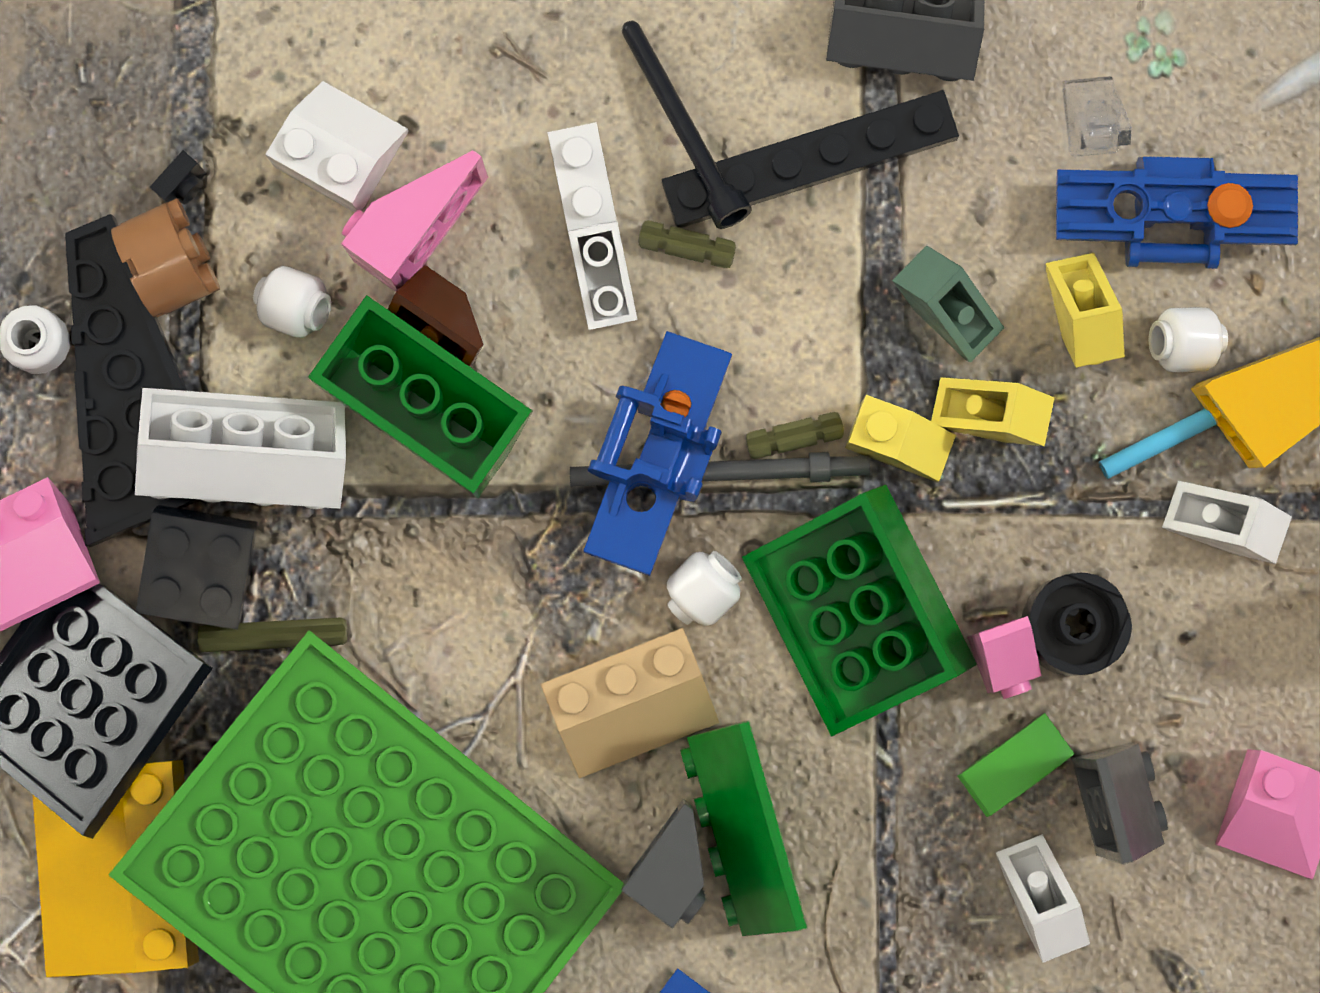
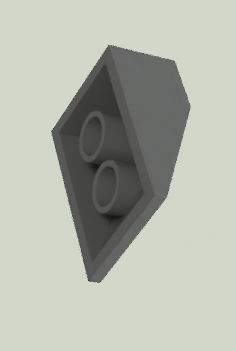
[1071,743,1168,864]

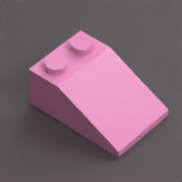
[341,151,488,292]

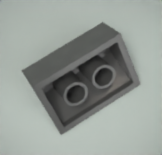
[826,0,985,81]
[621,799,706,929]

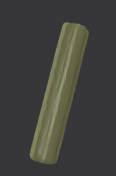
[197,617,348,652]

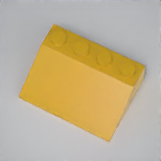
[32,760,199,977]

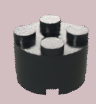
[1022,572,1132,676]

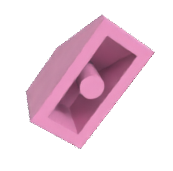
[967,616,1042,699]

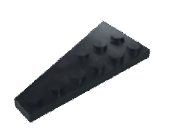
[65,214,201,547]

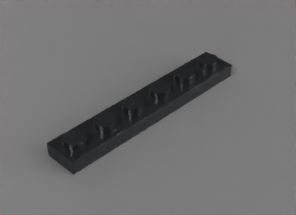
[661,90,959,228]

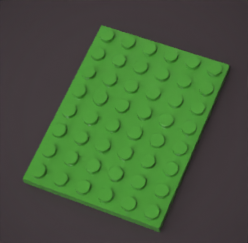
[109,630,623,993]

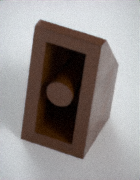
[387,265,484,368]

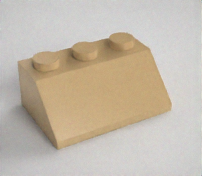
[540,628,720,779]

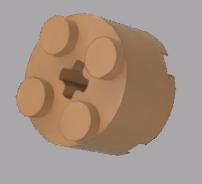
[111,198,220,317]

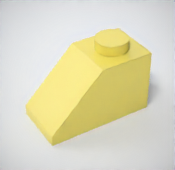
[1046,253,1125,368]
[931,377,1055,446]
[845,395,956,482]

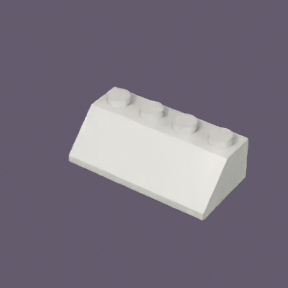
[135,388,346,509]

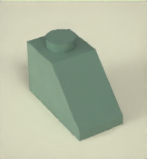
[892,245,1004,363]

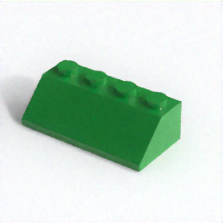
[308,295,533,498]

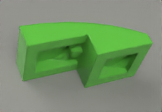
[957,713,1074,817]

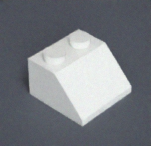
[265,81,409,212]

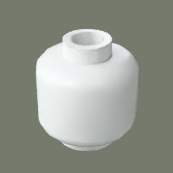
[253,266,331,338]
[0,305,70,374]
[1149,307,1228,372]
[667,551,741,626]

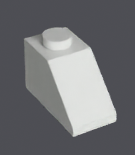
[1162,481,1292,564]
[996,834,1090,963]

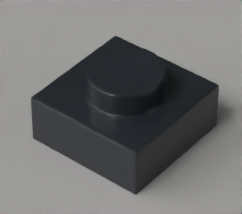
[150,150,207,204]

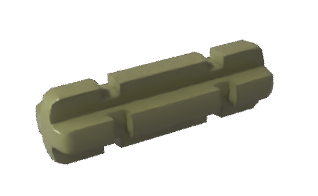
[638,220,736,268]
[746,412,844,459]

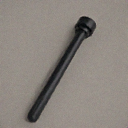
[622,20,752,229]

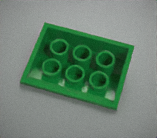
[742,485,978,737]
[680,721,807,936]

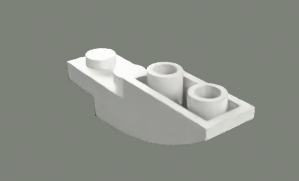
[547,122,637,330]

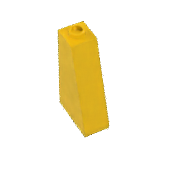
[1190,337,1320,468]

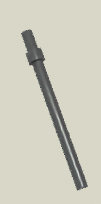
[570,452,870,487]

